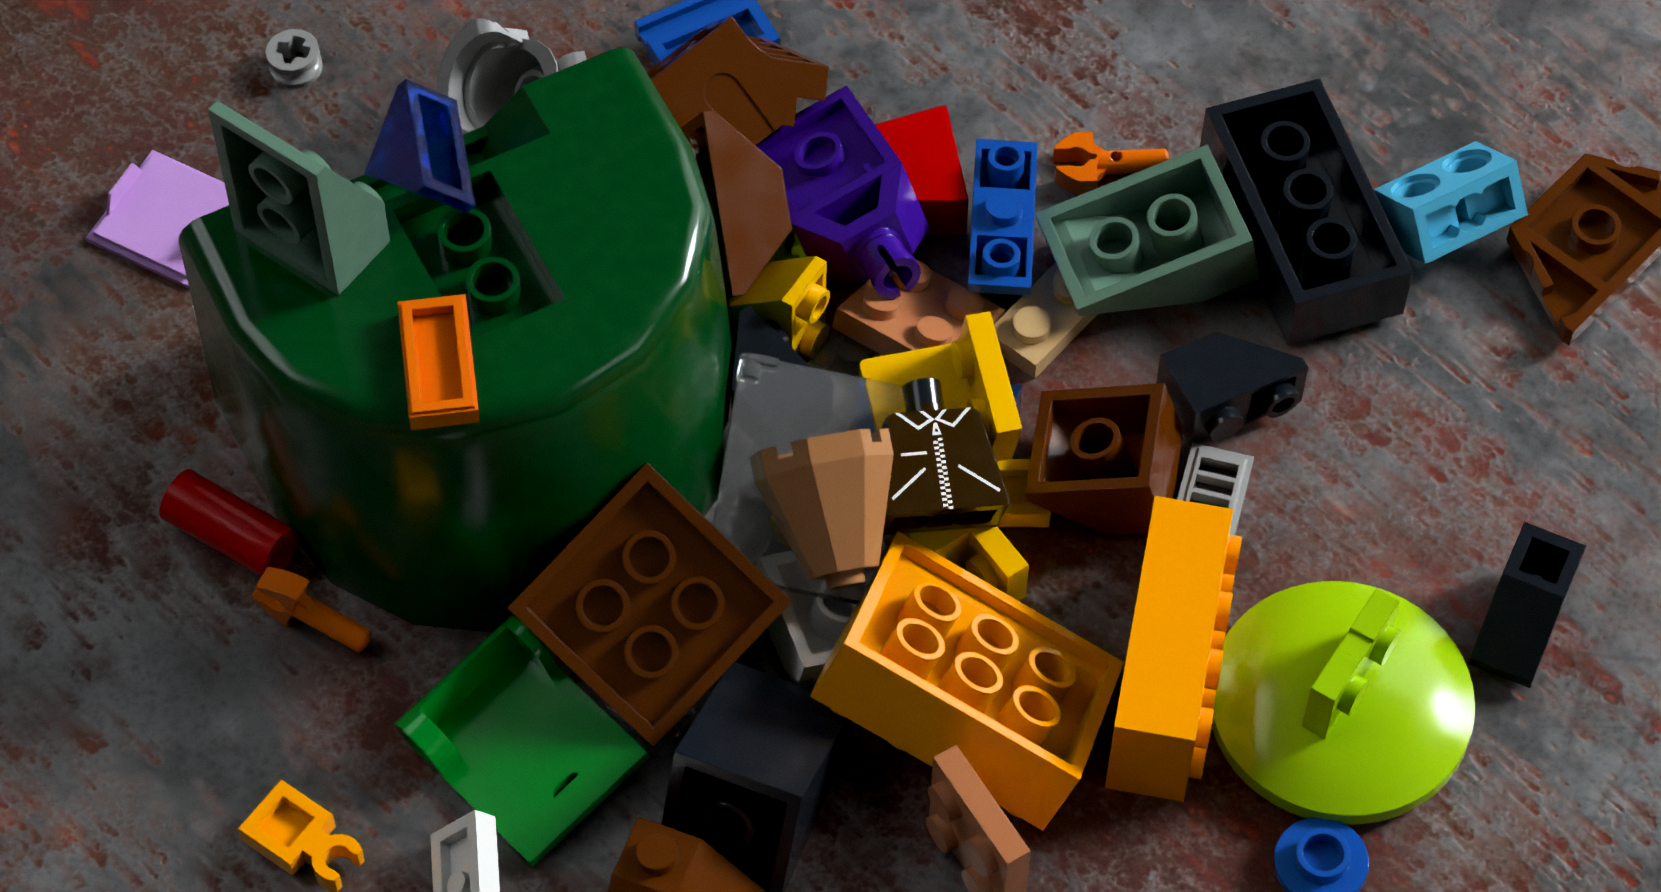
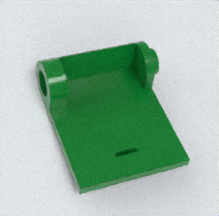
[393,615,650,868]

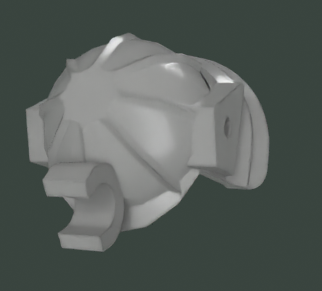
[436,18,587,139]

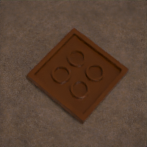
[508,462,792,747]

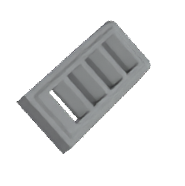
[1177,443,1254,535]

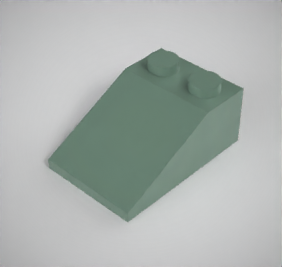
[208,101,390,295]
[1035,144,1261,316]

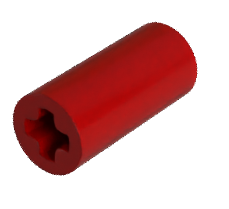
[159,469,299,577]

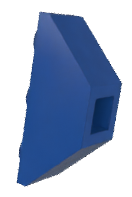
[968,139,1038,295]

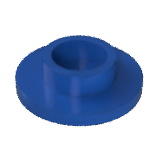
[1273,817,1369,892]

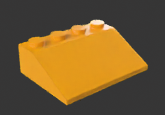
[810,531,1124,831]

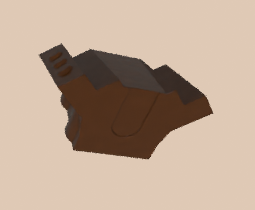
[647,15,829,146]

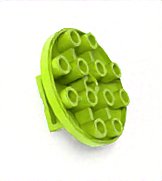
[1212,581,1475,825]

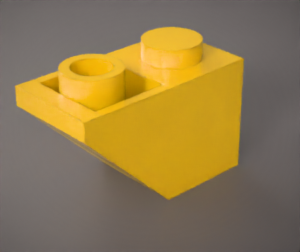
[728,256,830,360]

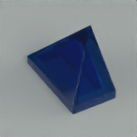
[364,79,475,213]

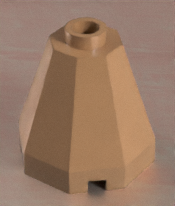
[750,428,894,590]

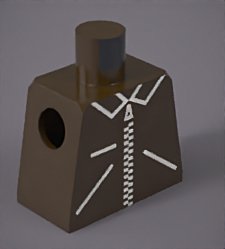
[881,378,1010,535]

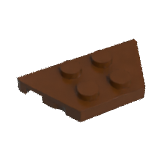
[1506,153,1661,346]

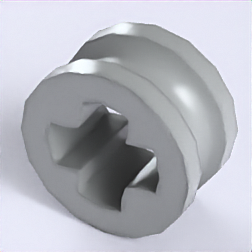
[265,29,323,88]

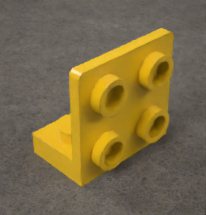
[858,311,1022,461]

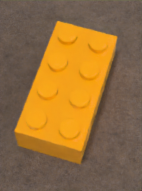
[1105,496,1242,802]

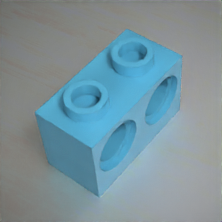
[1374,141,1528,264]

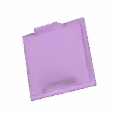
[85,150,229,289]

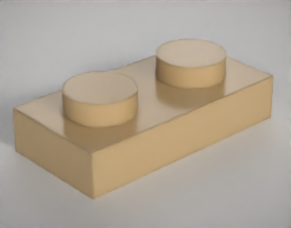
[994,263,1098,379]

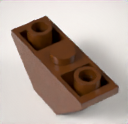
[681,111,792,305]

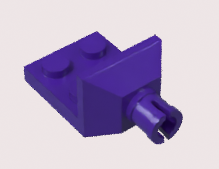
[756,85,930,299]

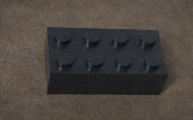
[1200,78,1413,345]

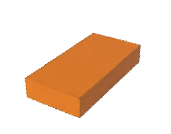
[397,294,480,430]

